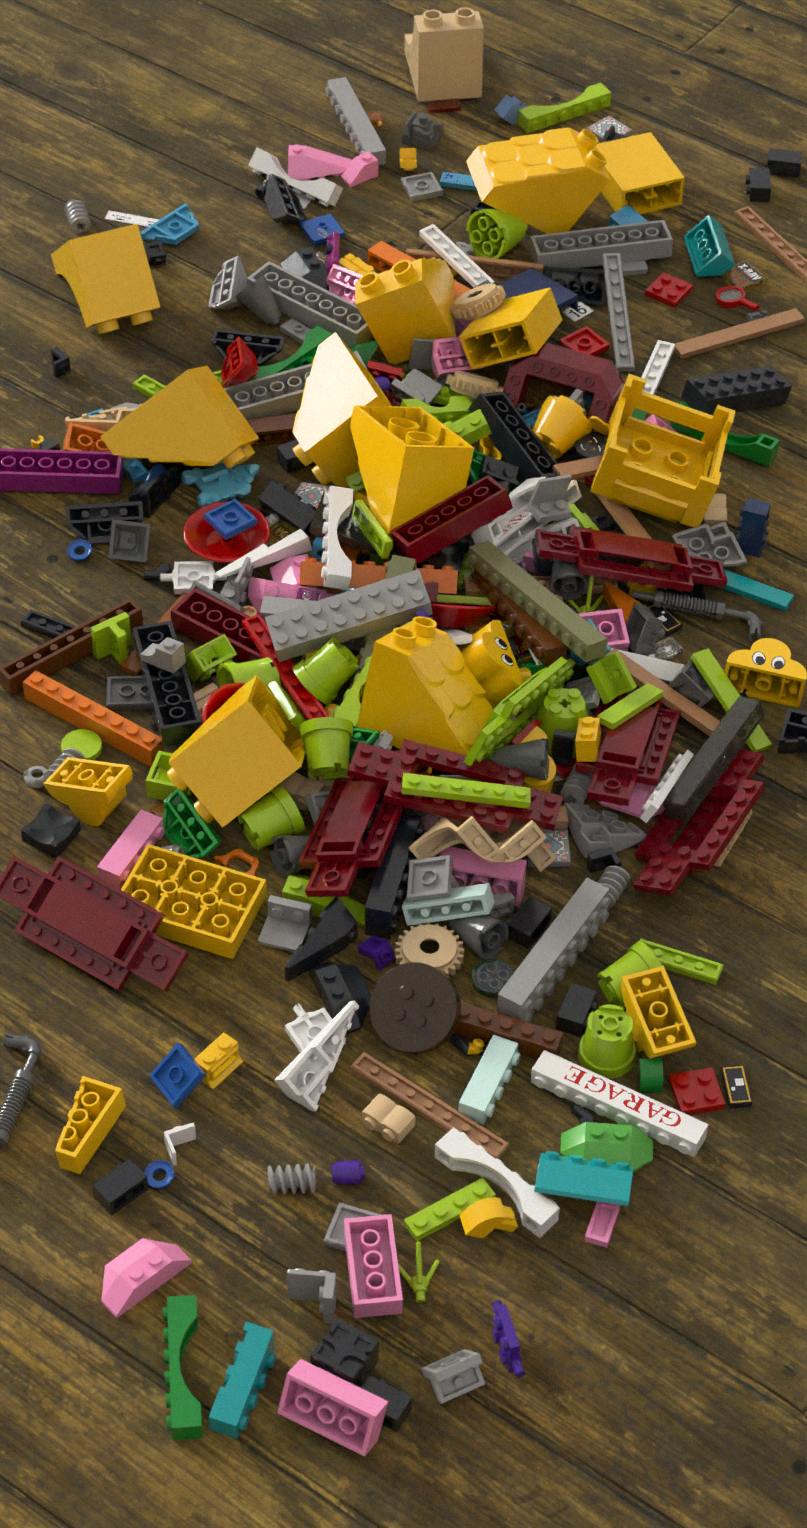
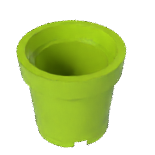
[293,638,360,705]
[217,657,281,695]
[299,717,353,781]
[237,784,305,851]
[597,941,662,1010]
[578,1005,636,1079]

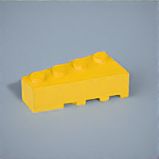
[55,1076,126,1174]

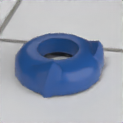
[67,539,92,561]
[144,1160,175,1189]

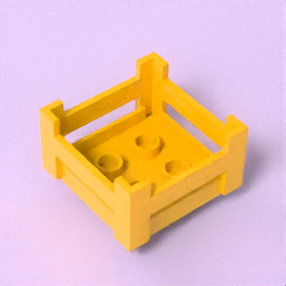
[590,374,735,528]

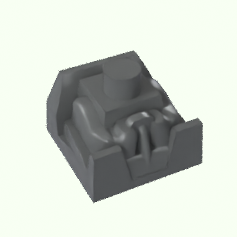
[402,112,444,151]
[108,519,152,562]
[626,602,665,655]
[669,658,714,708]

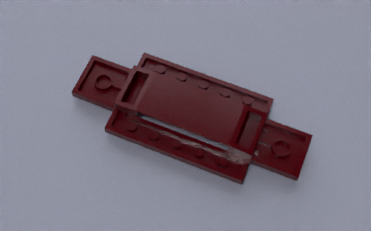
[534,526,728,592]
[575,685,681,806]
[347,739,563,834]
[633,748,765,897]
[298,750,405,897]
[0,856,189,992]

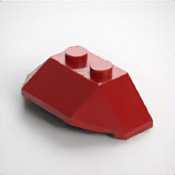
[221,336,258,388]

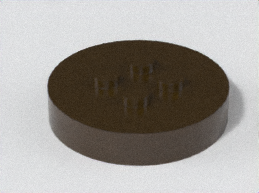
[370,962,461,1054]

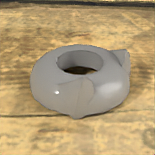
[23,766,48,789]

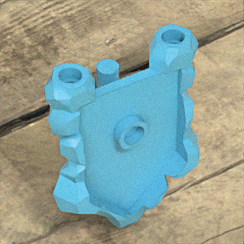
[181,463,260,507]

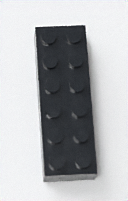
[681,366,792,416]
[468,392,558,482]
[365,813,424,940]

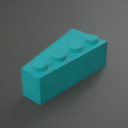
[209,1322,277,1439]

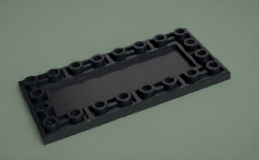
[309,492,468,576]

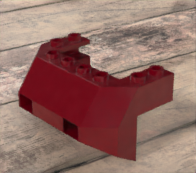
[503,342,625,436]

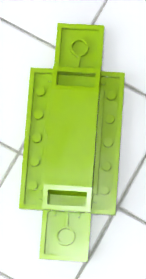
[464,656,576,766]

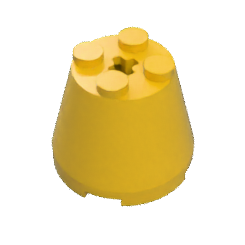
[532,395,593,459]

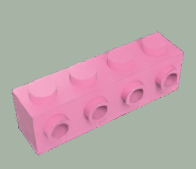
[97,810,165,890]

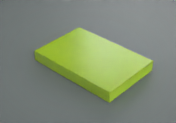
[269,681,306,731]

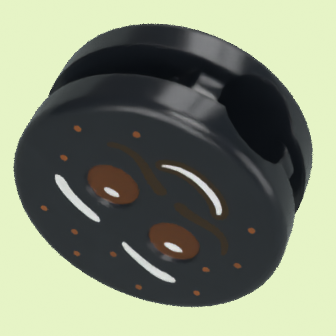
[574,434,607,461]

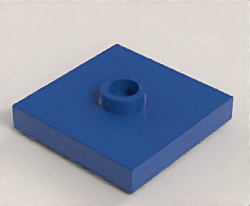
[300,214,345,246]
[204,499,258,540]
[149,1043,206,1108]

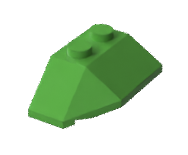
[560,1122,653,1172]

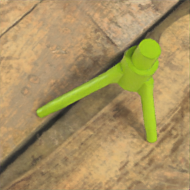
[567,575,604,614]
[398,1242,439,1303]

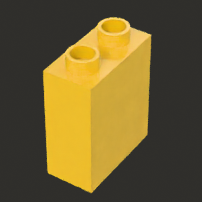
[596,132,685,214]
[459,288,562,370]

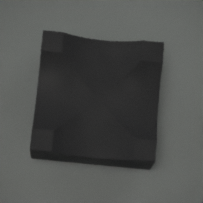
[21,803,81,858]

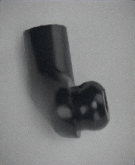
[144,563,171,580]
[571,1104,594,1125]

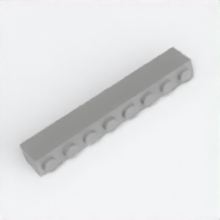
[325,77,386,165]

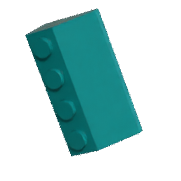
[683,215,735,277]
[534,1151,634,1206]

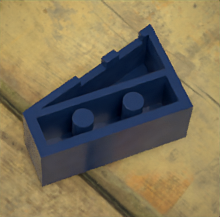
[736,498,771,558]

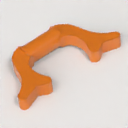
[214,849,259,876]

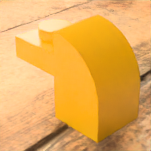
[459,1197,518,1239]

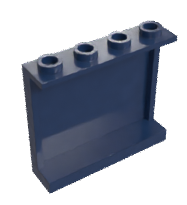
[497,268,578,311]

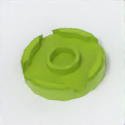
[61,729,102,760]

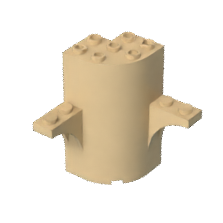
[408,814,556,872]

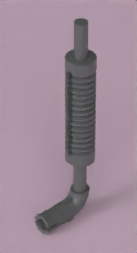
[631,590,763,642]
[0,1033,42,1148]

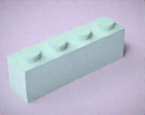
[402,883,495,926]
[458,1035,521,1125]

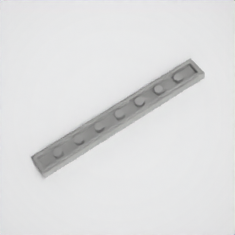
[602,253,635,372]

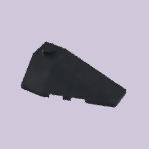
[543,267,608,306]
[128,462,189,519]
[285,897,358,982]

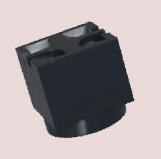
[310,1318,379,1387]

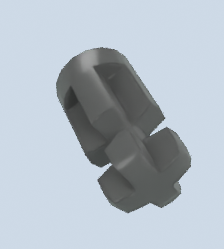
[746,310,768,322]

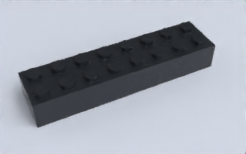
[132,621,202,748]

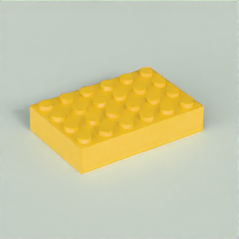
[121,844,267,959]

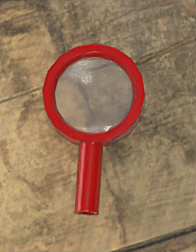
[716,286,760,312]

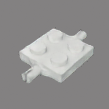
[160,561,227,594]
[285,1004,346,1053]

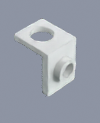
[164,1123,196,1166]

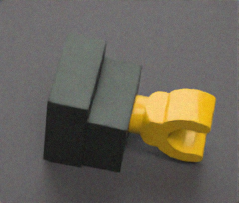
[31,435,60,450]

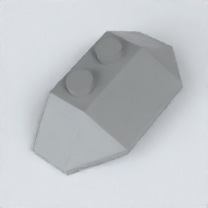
[208,256,247,310]

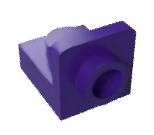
[357,935,395,970]

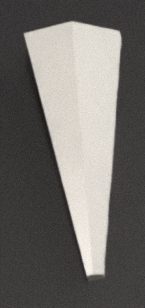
[216,529,312,579]
[274,1001,359,1111]

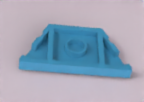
[140,203,199,245]

